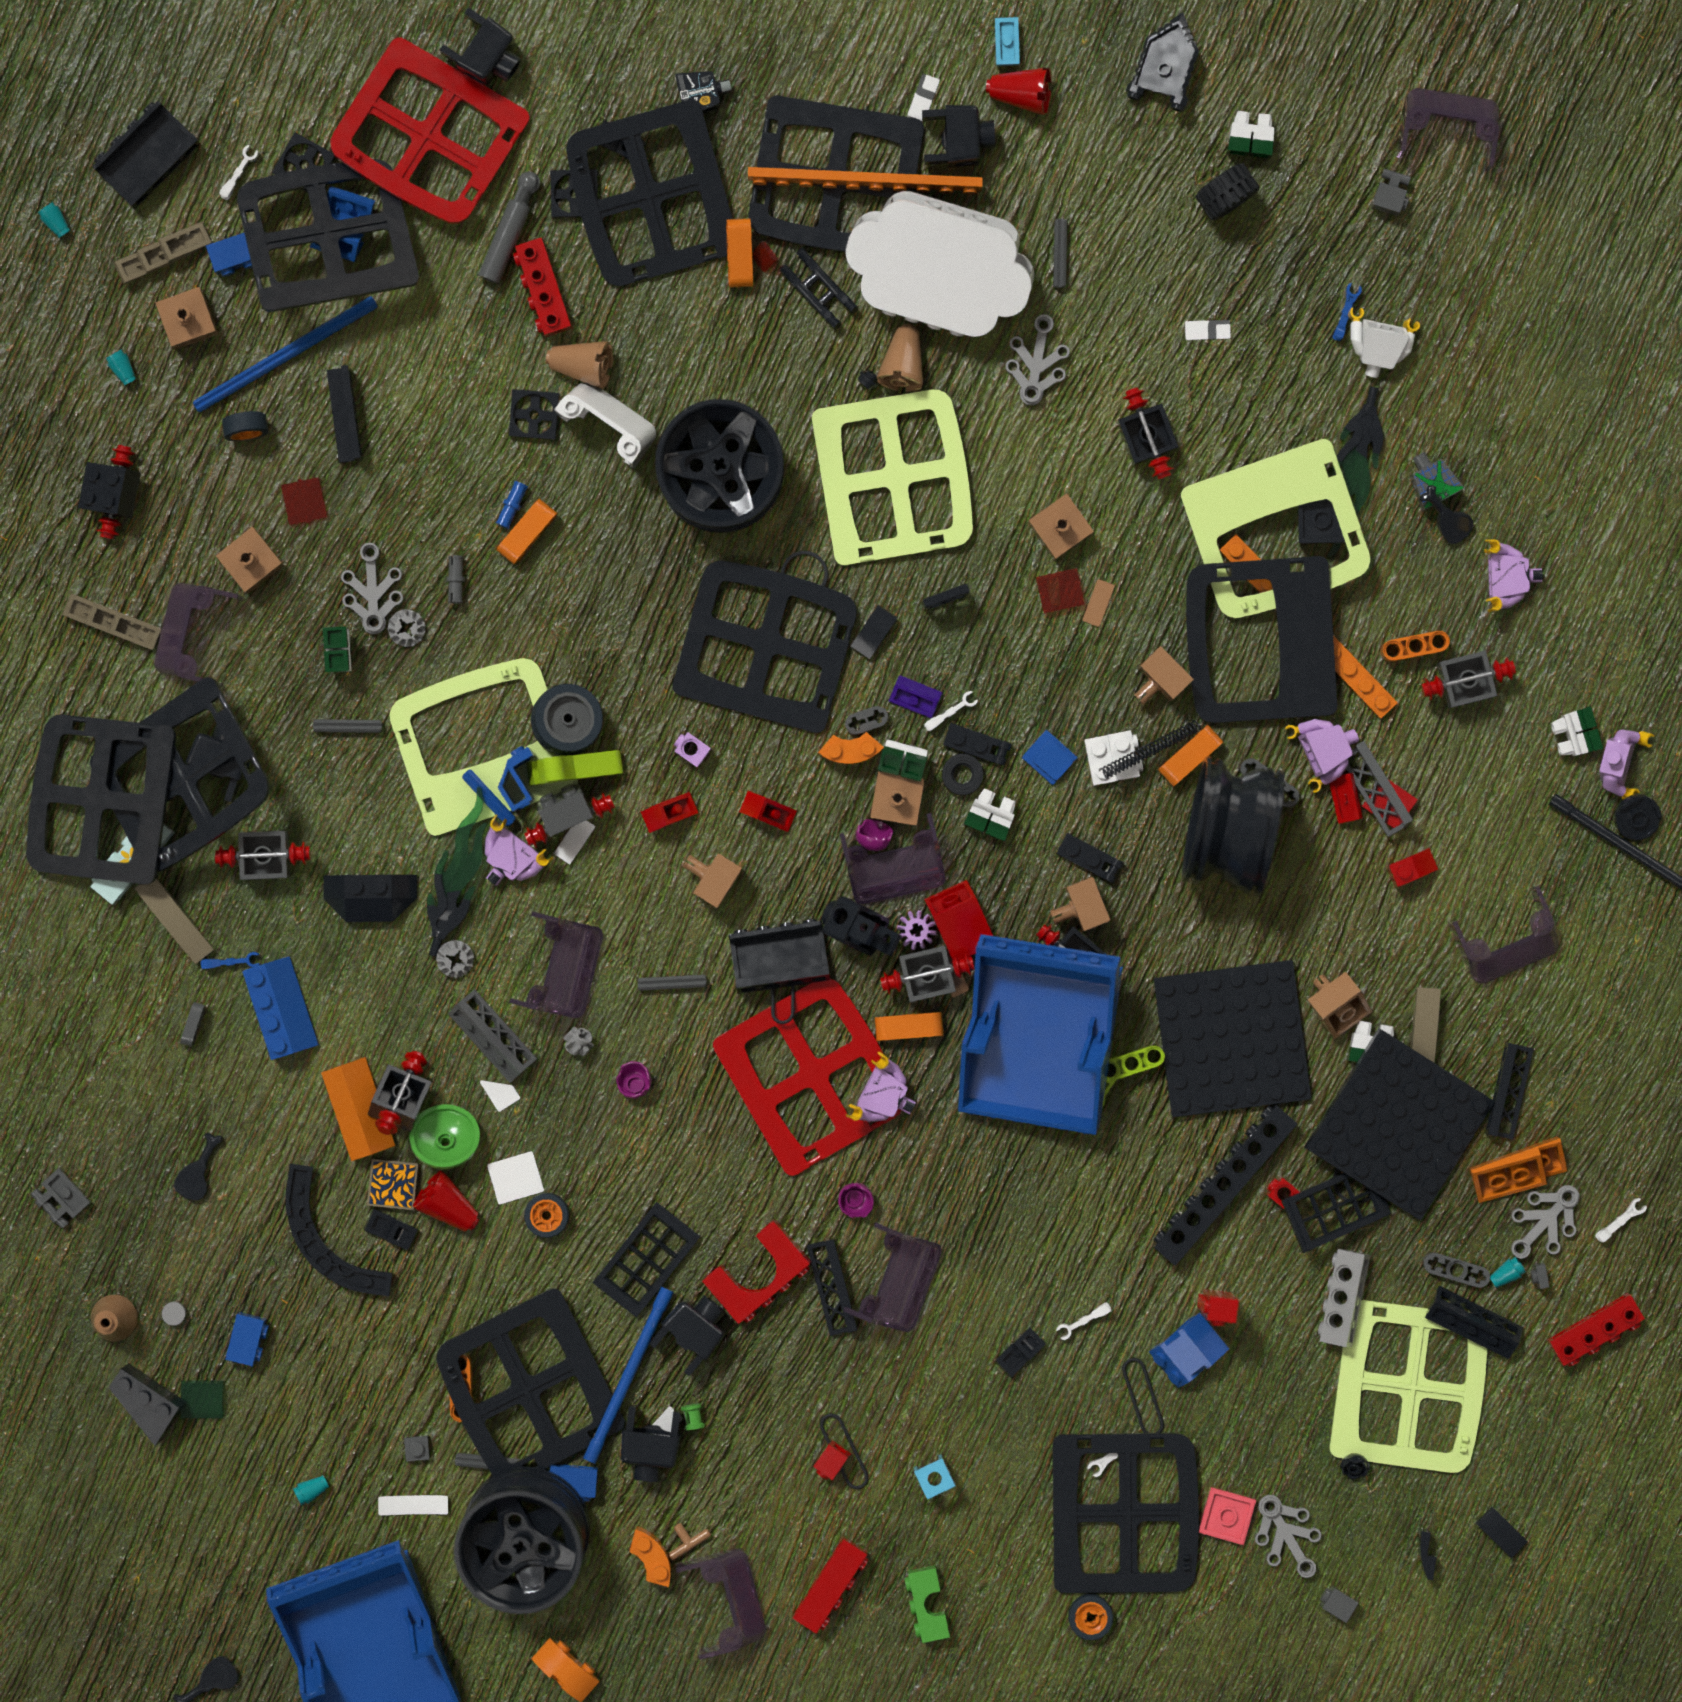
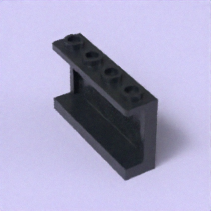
[92,101,201,209]
[729,919,830,994]

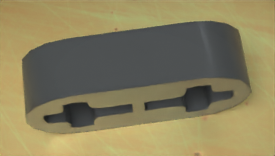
[845,706,888,735]
[180,1002,206,1047]

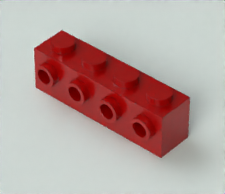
[513,237,572,337]
[1197,1289,1239,1326]
[1547,1293,1645,1367]
[792,1536,869,1633]

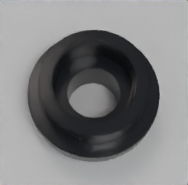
[857,369,879,391]

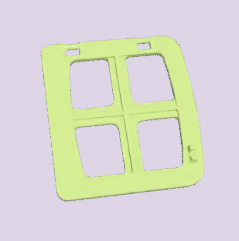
[812,390,973,565]
[1329,1300,1487,1473]

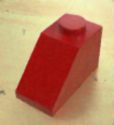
[739,791,797,832]
[641,792,698,833]
[1386,848,1438,887]

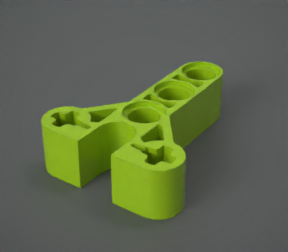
[526,750,623,786]
[1103,1045,1165,1106]

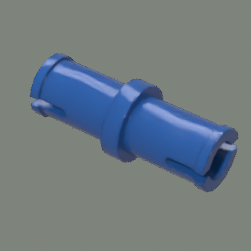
[496,481,528,529]

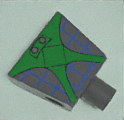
[1410,452,1464,512]

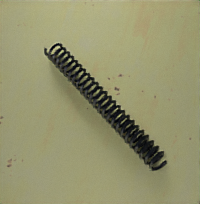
[1099,720,1202,779]

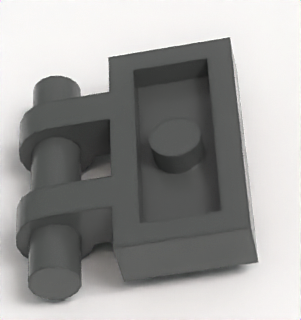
[30,1168,91,1229]

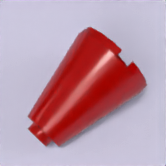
[986,68,1052,115]
[413,1170,479,1232]

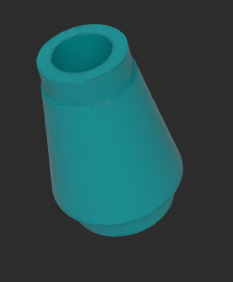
[38,202,70,238]
[106,349,136,386]
[1490,1257,1526,1288]
[293,1475,329,1505]

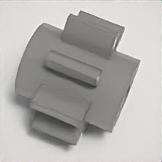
[563,1027,594,1057]

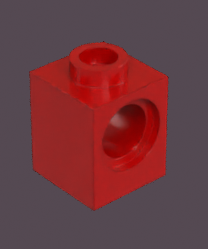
[1266,1177,1300,1210]
[813,1440,851,1480]

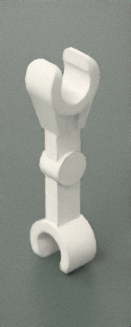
[219,145,259,200]
[924,691,978,731]
[1595,1198,1647,1242]
[1056,1302,1111,1340]
[1087,1453,1118,1477]

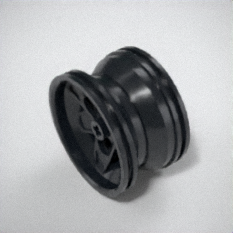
[655,399,784,533]
[1182,756,1284,896]
[454,1467,590,1614]

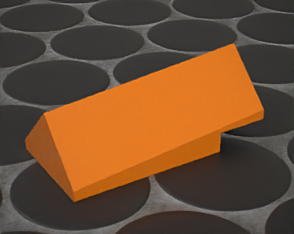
[321,1057,396,1161]
[1469,1136,1567,1203]

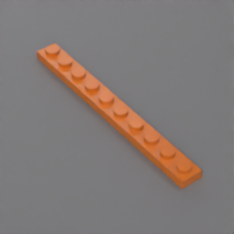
[748,167,983,195]
[1220,534,1398,719]

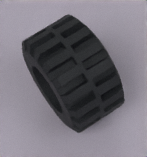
[1195,163,1259,220]

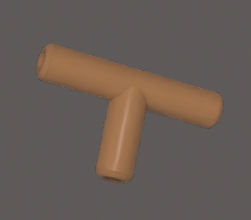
[668,1523,711,1561]

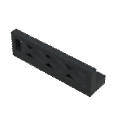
[327,365,363,463]
[1485,1042,1534,1140]
[806,1238,857,1336]
[1425,1286,1523,1359]

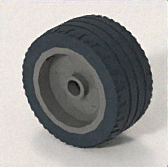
[531,684,603,755]

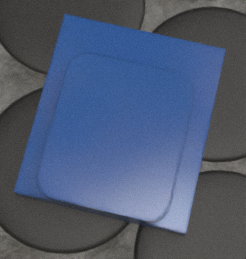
[1021,730,1078,785]

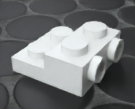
[1084,730,1143,786]

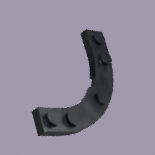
[285,1163,393,1296]

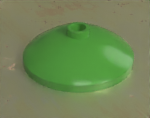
[409,1104,480,1169]

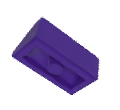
[889,675,942,719]

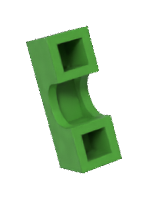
[904,1565,950,1643]

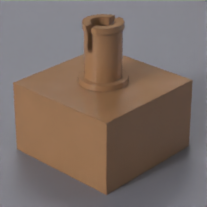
[155,287,219,350]
[1028,493,1094,561]
[216,527,284,594]
[1134,646,1194,705]
[870,771,925,826]
[683,853,743,908]
[1050,877,1111,931]
[1308,972,1372,1039]

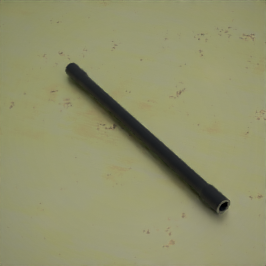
[1548,793,1682,890]

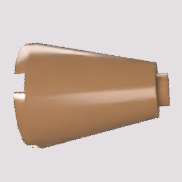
[877,324,923,392]
[546,341,613,388]
[91,1295,138,1342]

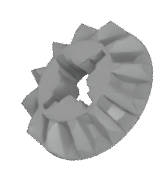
[388,609,425,647]
[436,940,474,978]

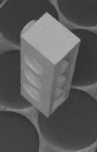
[1318,1249,1371,1347]

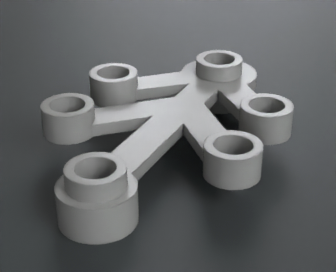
[1005,314,1070,405]
[341,543,404,634]
[1511,1185,1580,1258]
[1254,1495,1321,1578]

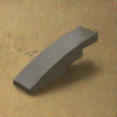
[114,222,212,285]
[62,593,161,650]
[134,878,214,964]
[1410,987,1441,1062]

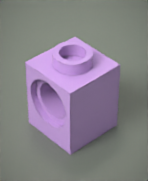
[674,732,711,768]

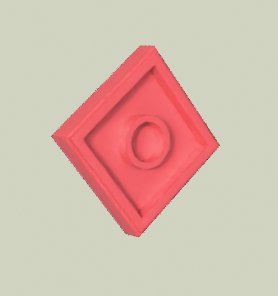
[1199,1487,1256,1545]

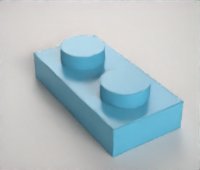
[995,17,1020,66]

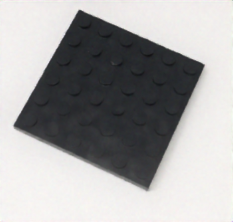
[1153,960,1311,1117]
[1304,1028,1495,1221]

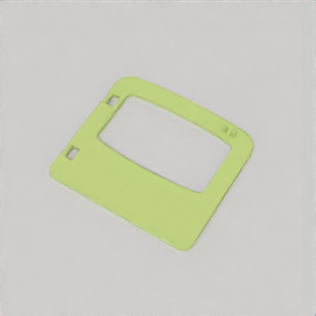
[1181,439,1371,618]
[390,658,578,836]

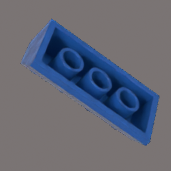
[242,956,319,1060]

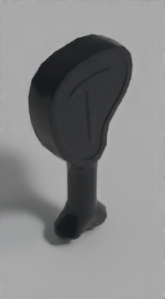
[1420,485,1474,544]
[174,1132,223,1200]
[173,1655,239,1702]

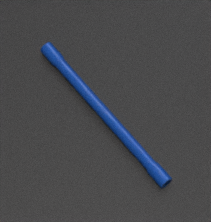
[583,1286,674,1464]

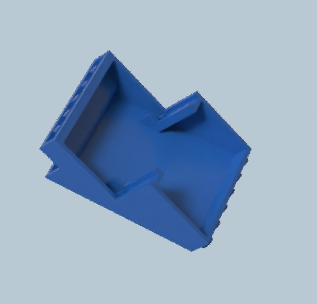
[958,934,1123,1135]
[266,1540,461,1702]

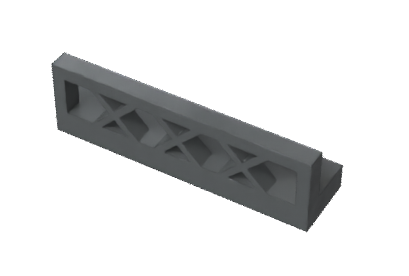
[1346,741,1413,838]
[448,989,537,1083]

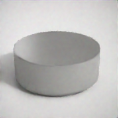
[162,1301,186,1325]

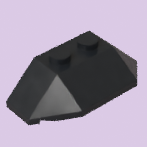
[323,875,417,922]

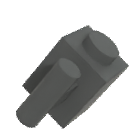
[1371,168,1411,216]

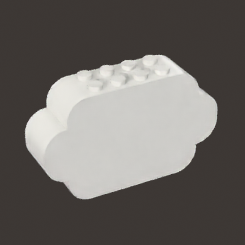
[846,191,1034,337]

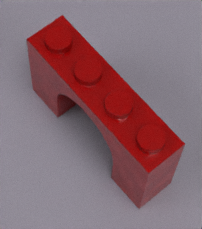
[702,1219,811,1324]

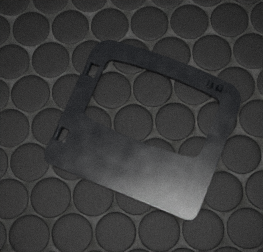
[1186,556,1337,723]

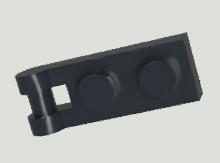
[943,723,1012,766]
[1056,833,1125,884]

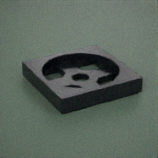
[272,132,335,193]
[550,169,598,218]
[509,389,559,440]
[922,583,970,610]

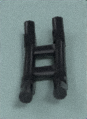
[779,248,859,330]

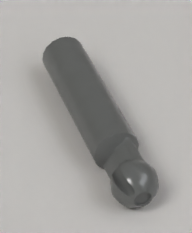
[478,171,540,284]

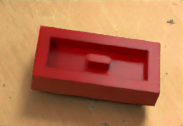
[1329,773,1363,824]

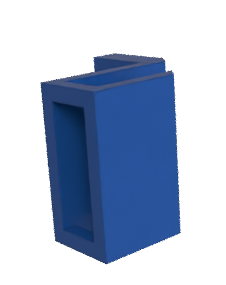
[310,186,375,262]
[498,746,536,813]
[1149,1313,1229,1388]

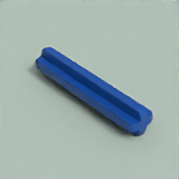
[462,769,516,826]

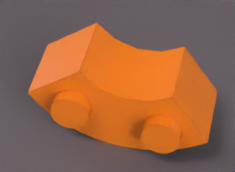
[818,732,884,764]
[630,1526,671,1587]
[531,1638,600,1702]

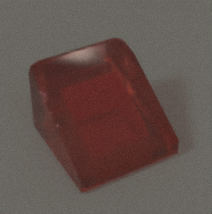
[752,241,778,272]

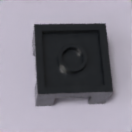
[1298,499,1346,545]

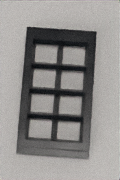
[1281,1173,1391,1253]
[593,1202,701,1317]

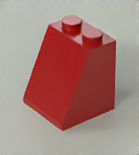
[924,880,993,960]

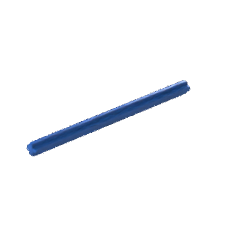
[193,296,378,412]

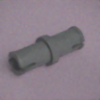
[446,555,465,604]

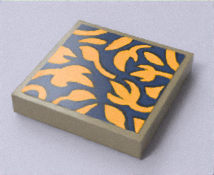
[367,1158,419,1210]

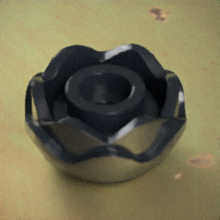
[1340,1453,1370,1479]

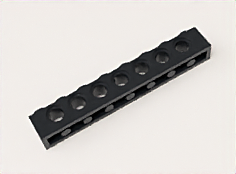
[1153,1104,1298,1266]

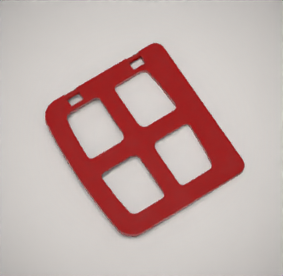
[330,37,529,224]
[713,978,902,1176]

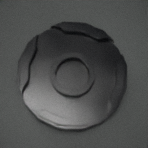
[1614,794,1662,840]

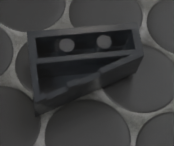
[109,1363,186,1446]

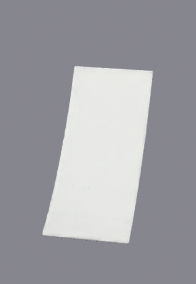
[553,820,595,864]

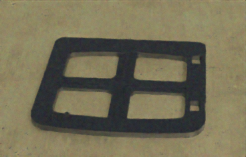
[749,95,924,252]
[566,99,733,286]
[237,159,419,312]
[672,560,857,733]
[90,677,270,872]
[26,715,176,885]
[436,1288,625,1475]
[1052,1433,1199,1593]

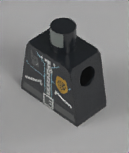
[675,71,732,114]

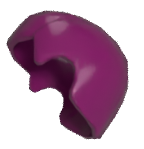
[855,819,893,851]
[616,1061,652,1099]
[838,1183,874,1218]

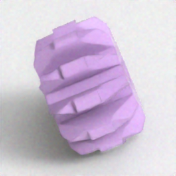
[897,910,936,950]

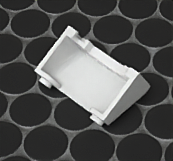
[554,382,656,469]

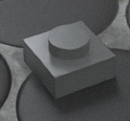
[1530,1263,1549,1289]
[404,1435,430,1461]

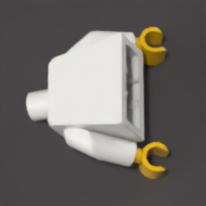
[1348,307,1420,378]

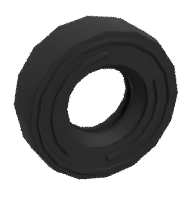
[942,754,983,795]

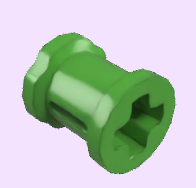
[681,1403,705,1430]

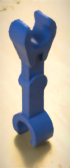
[1332,283,1362,341]
[201,952,260,969]

